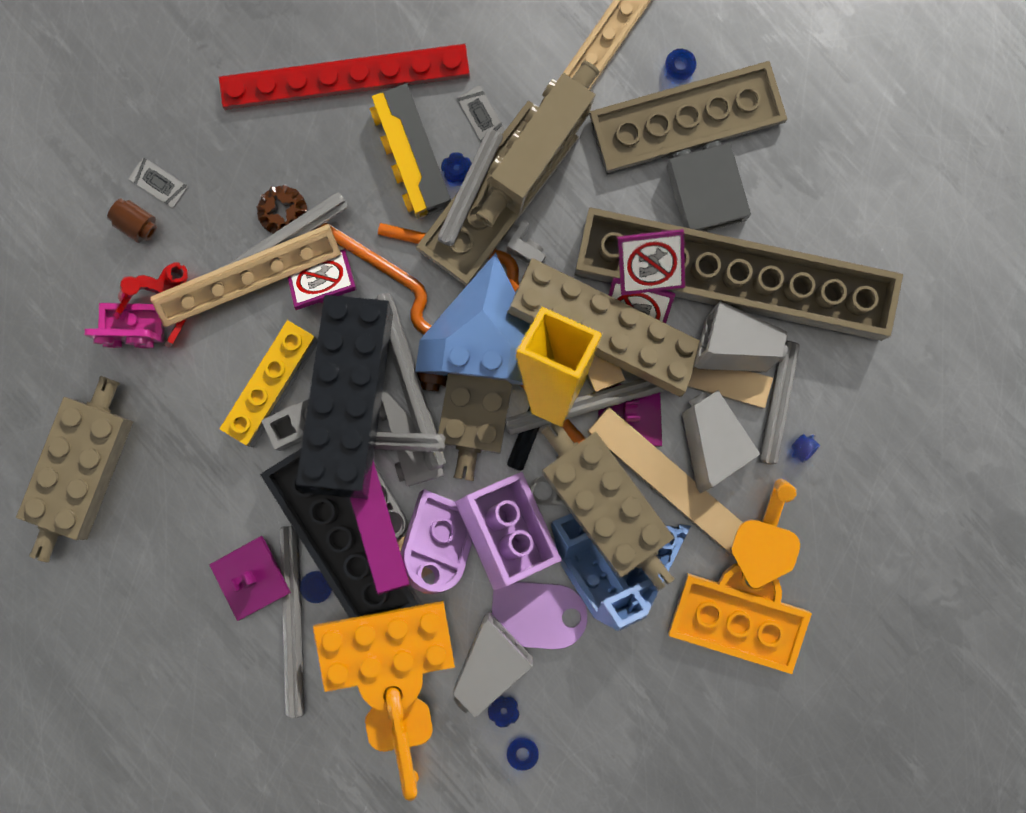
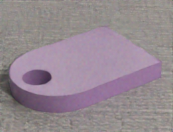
[401,489,472,594]
[492,581,587,649]

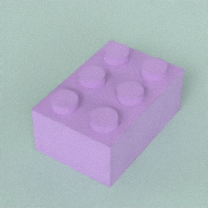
[455,472,562,590]

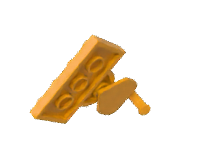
[668,479,812,674]
[313,601,455,801]

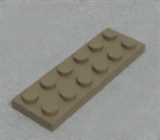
[589,61,788,173]
[416,100,579,286]
[507,258,700,397]

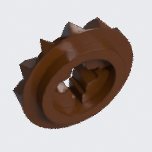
[256,185,307,234]

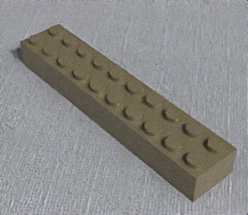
[574,207,903,341]

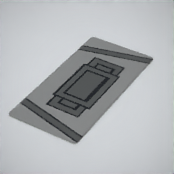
[457,85,505,143]
[128,157,188,208]

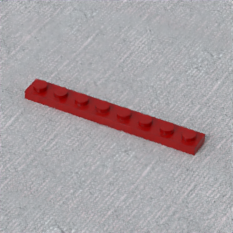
[219,44,470,110]

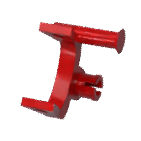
[113,262,188,348]

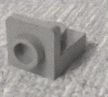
[505,220,546,265]

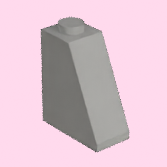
[694,301,788,372]
[682,390,760,493]
[453,611,533,718]

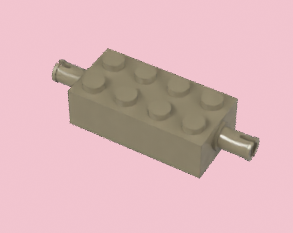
[476,61,600,227]
[438,373,512,481]
[16,376,134,563]
[541,423,675,591]

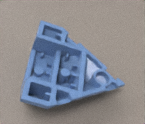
[415,253,531,385]
[551,514,691,631]

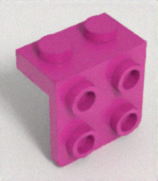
[84,303,165,349]

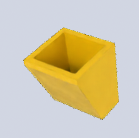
[516,307,602,427]

